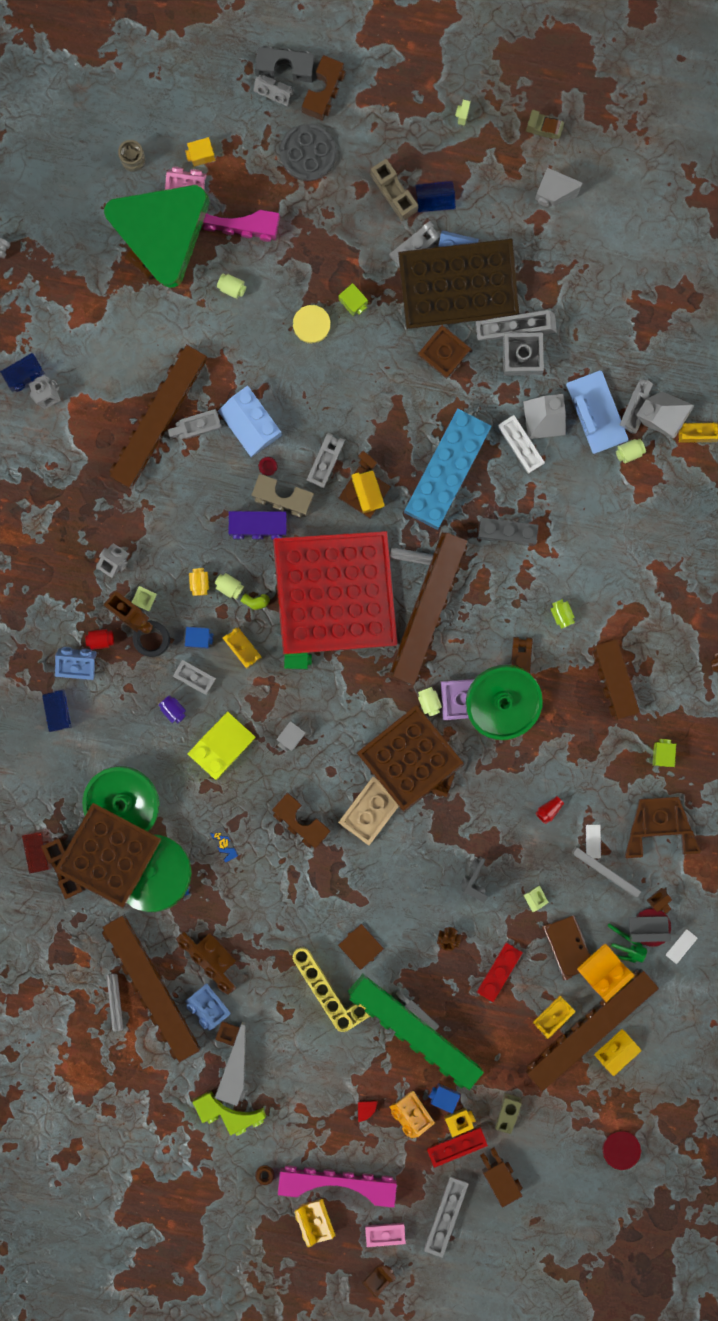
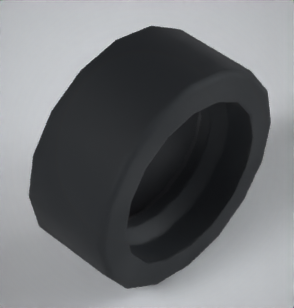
[132,620,170,657]

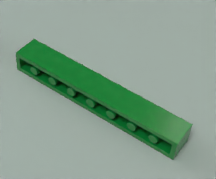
[348,973,484,1090]

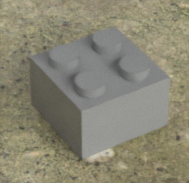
[503,333,544,376]

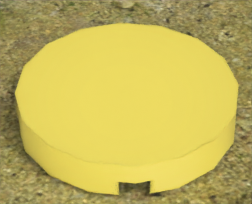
[293,305,330,343]

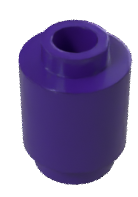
[158,695,186,724]

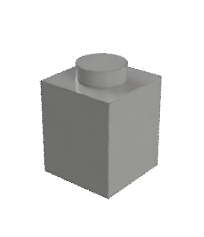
[276,721,306,752]

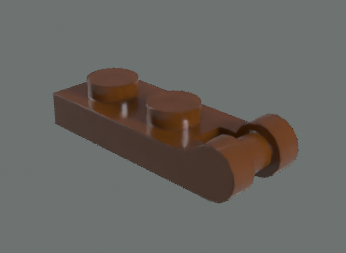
[511,637,533,673]

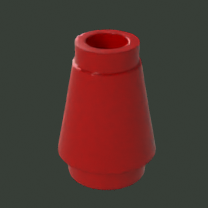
[536,796,564,824]

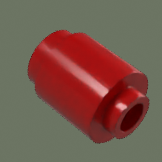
[85,629,114,650]

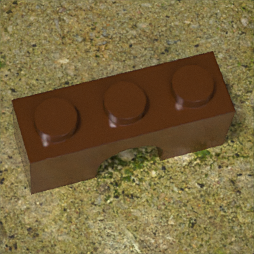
[301,55,346,121]
[272,792,331,848]
[41,838,86,899]

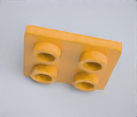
[577,944,634,1002]

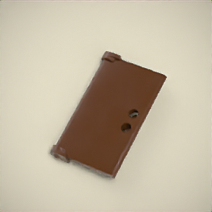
[542,915,591,981]

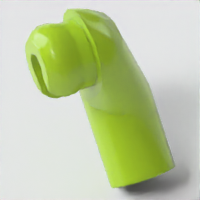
[241,593,270,610]

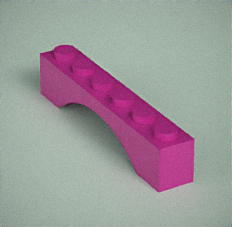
[201,210,280,242]
[278,1165,397,1207]

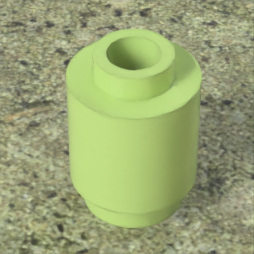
[217,274,246,299]
[616,439,646,463]
[215,573,244,599]
[418,687,442,717]

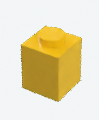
[185,137,215,167]

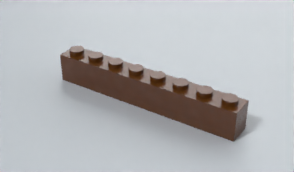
[109,344,208,490]
[388,532,468,685]
[102,914,201,1063]
[526,969,659,1092]

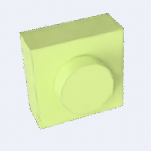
[455,100,471,126]
[132,586,157,611]
[524,886,549,912]

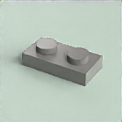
[173,660,216,695]

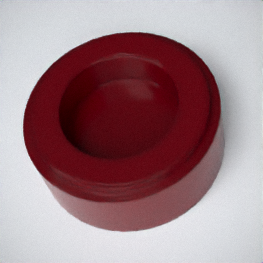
[258,457,278,477]

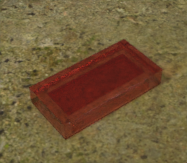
[22,832,49,874]

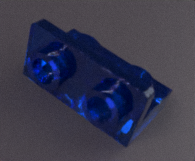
[0,352,45,392]

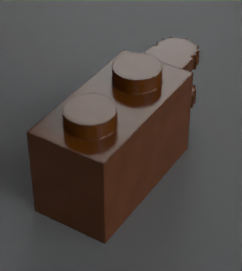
[104,591,153,634]
[480,1147,523,1208]

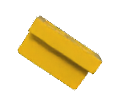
[351,471,385,514]
[594,1029,642,1076]

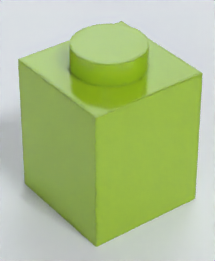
[338,283,368,317]
[653,739,676,767]

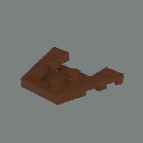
[625,797,701,858]

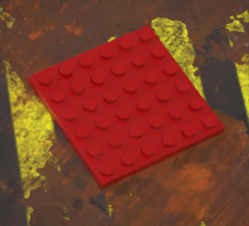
[273,531,397,655]

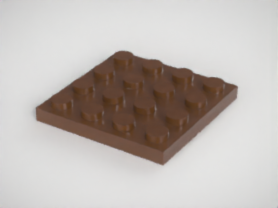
[357,705,465,812]
[54,803,161,909]

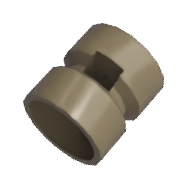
[118,140,145,172]

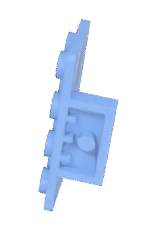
[566,371,628,454]

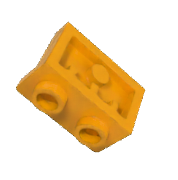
[389,1091,435,1138]

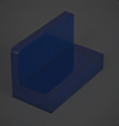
[415,181,456,213]
[42,690,72,732]

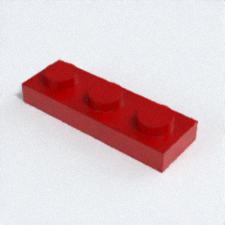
[476,942,523,1002]
[427,1127,488,1168]

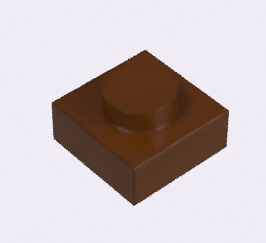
[358,451,377,471]
[215,1021,240,1046]

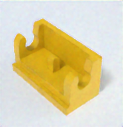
[679,423,718,442]
[223,627,262,669]
[533,996,576,1038]

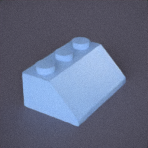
[218,386,282,457]

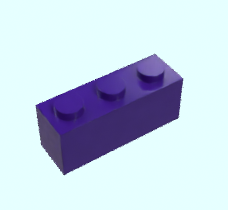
[228,511,287,540]

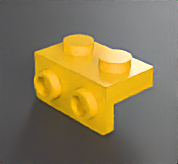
[295,1199,335,1247]

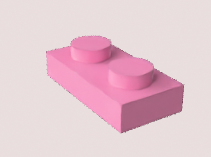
[365,1223,406,1247]

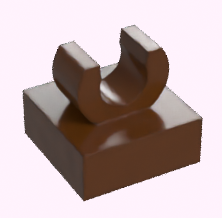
[647,888,672,914]

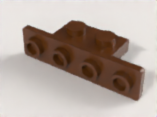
[176,931,236,995]

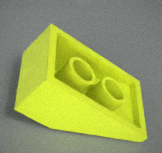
[188,712,256,780]

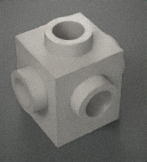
[29,376,61,409]
[96,543,129,578]

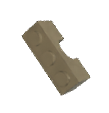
[370,159,418,222]
[252,474,314,518]

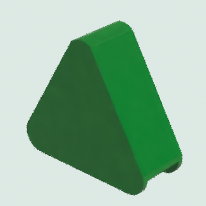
[104,185,210,288]

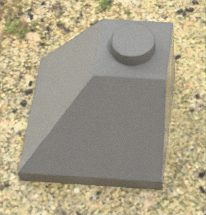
[535,168,582,207]
[636,391,694,438]
[523,394,566,439]

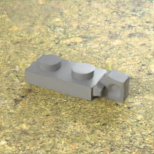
[620,379,653,434]
[168,409,222,440]

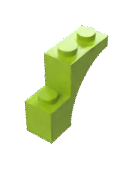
[192,1091,266,1136]

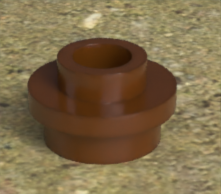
[255,1165,275,1185]

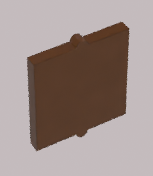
[338,924,384,970]

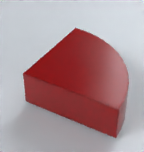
[358,1101,377,1122]

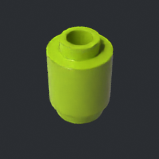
[550,599,575,629]

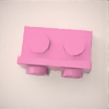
[165,167,206,190]

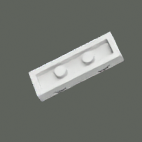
[498,415,545,474]

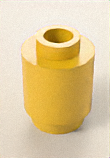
[189,568,209,596]

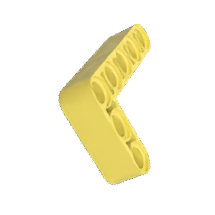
[293,947,370,1032]

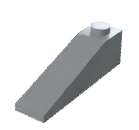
[476,310,557,341]
[215,1022,246,1106]

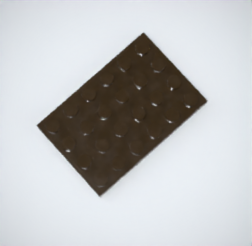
[398,238,520,329]

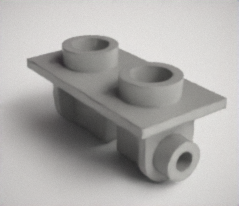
[253,74,294,106]

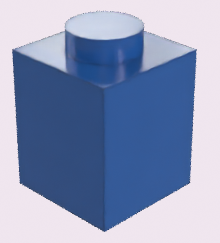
[185,627,214,649]
[429,1083,460,1114]

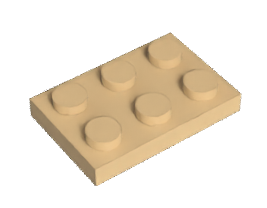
[338,777,399,845]

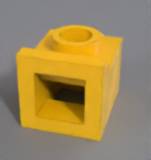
[444,1107,475,1137]

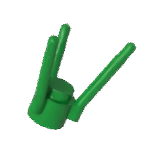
[607,924,647,963]

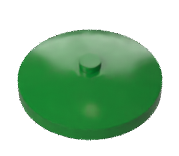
[465,665,543,740]
[82,766,159,832]
[127,834,191,913]

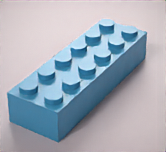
[404,409,491,530]

